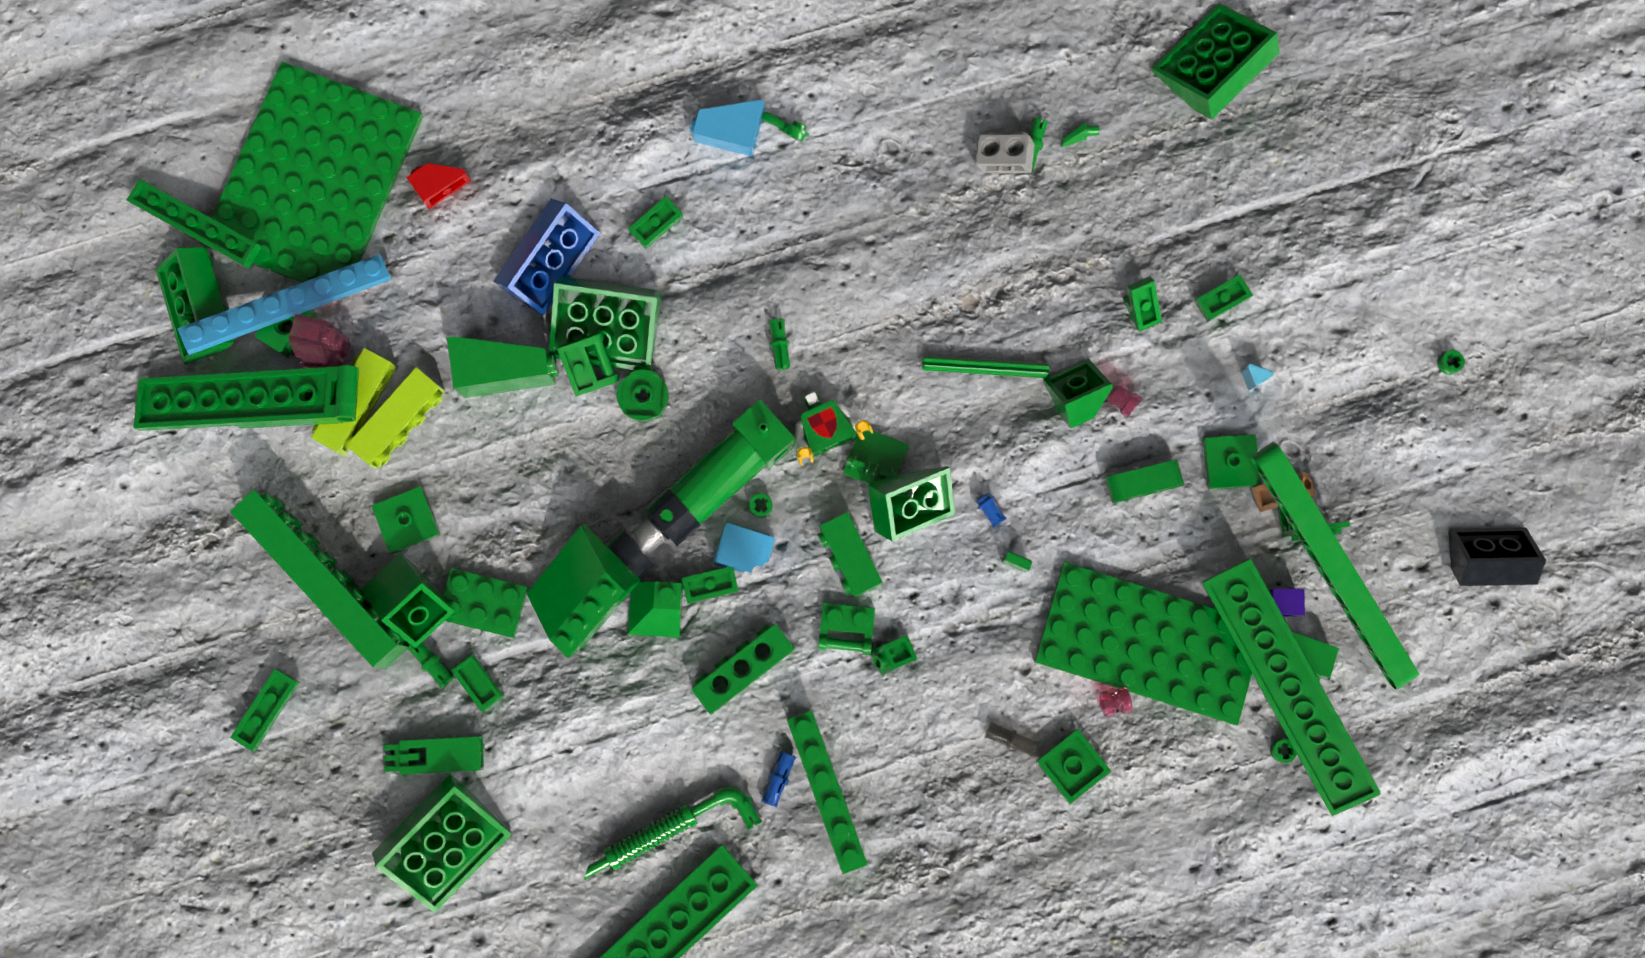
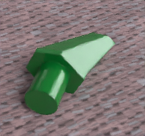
[1061,122,1099,148]

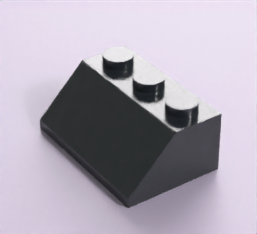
[1448,527,1546,586]

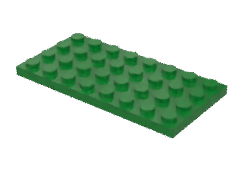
[1034,562,1252,726]

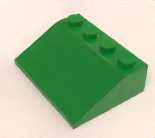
[1152,3,1280,120]
[549,276,662,371]
[527,524,641,658]
[372,774,512,913]

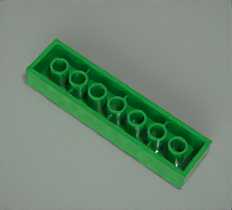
[229,490,409,669]

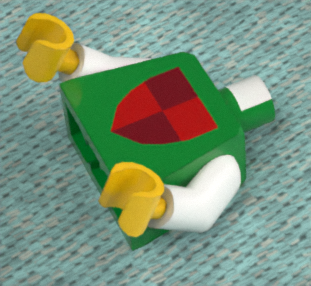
[794,392,873,465]

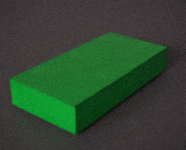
[451,654,504,712]

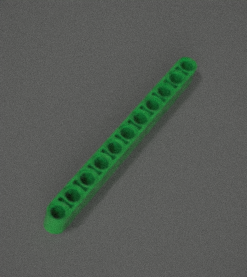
[1250,441,1419,690]

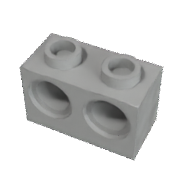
[976,132,1035,173]

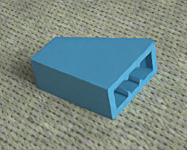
[690,100,765,157]

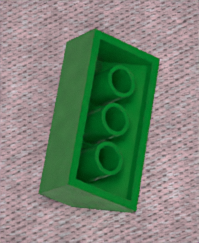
[156,247,234,364]

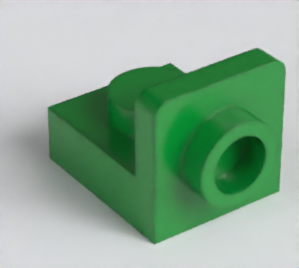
[871,635,918,675]

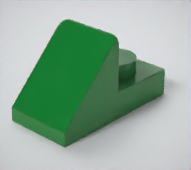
[1123,276,1162,332]

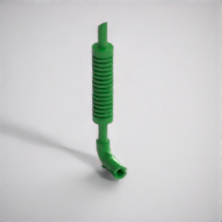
[584,786,762,880]

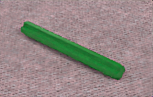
[922,356,1050,378]

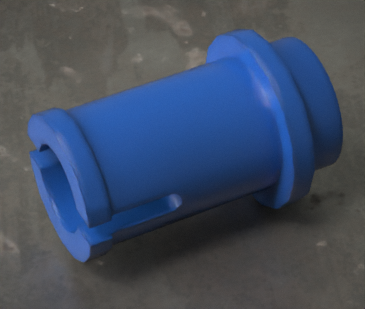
[976,493,1007,528]

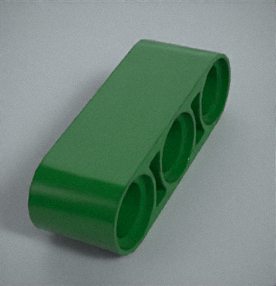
[1105,460,1185,503]

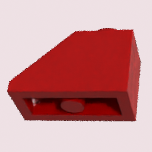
[406,163,471,209]

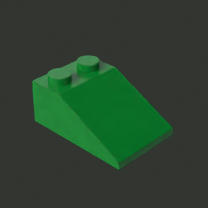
[868,466,955,542]

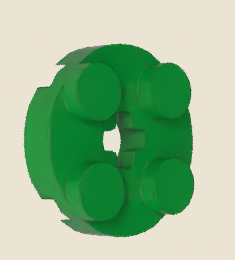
[616,369,669,422]

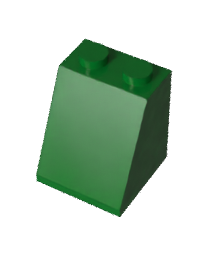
[361,553,455,648]

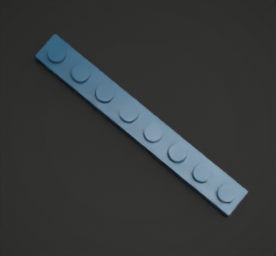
[177,254,391,355]

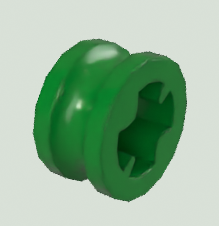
[1437,350,1465,375]
[749,493,773,518]
[1270,739,1297,763]

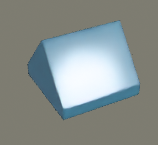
[1241,363,1274,391]

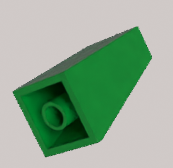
[447,336,559,398]

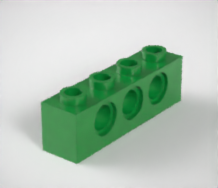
[691,624,795,715]

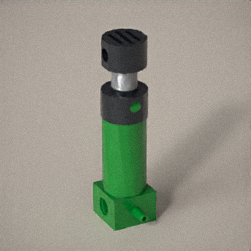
[604,399,795,578]

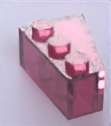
[289,314,350,369]

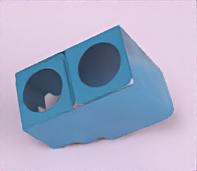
[713,522,775,573]

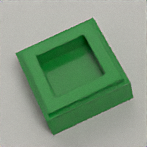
[1002,551,1032,573]

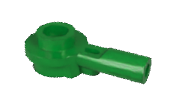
[762,111,809,142]

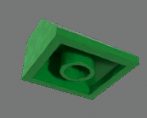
[1043,359,1113,428]
[627,582,684,638]

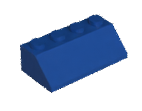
[493,198,600,316]

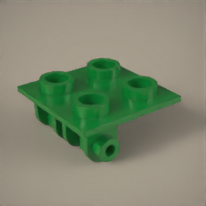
[843,430,909,484]

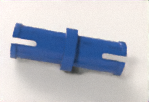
[761,751,796,807]

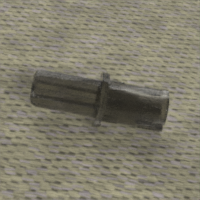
[985,722,1038,757]

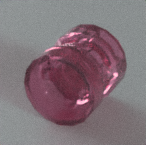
[1106,382,1142,418]
[1099,687,1133,718]

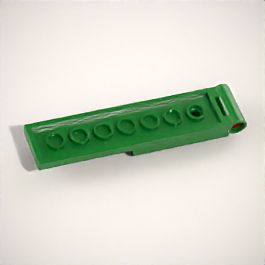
[133,365,359,431]

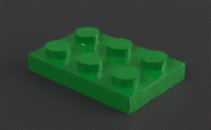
[443,568,529,638]

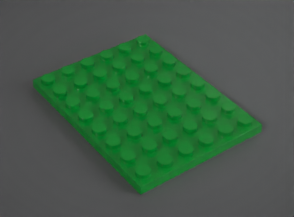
[200,61,423,299]

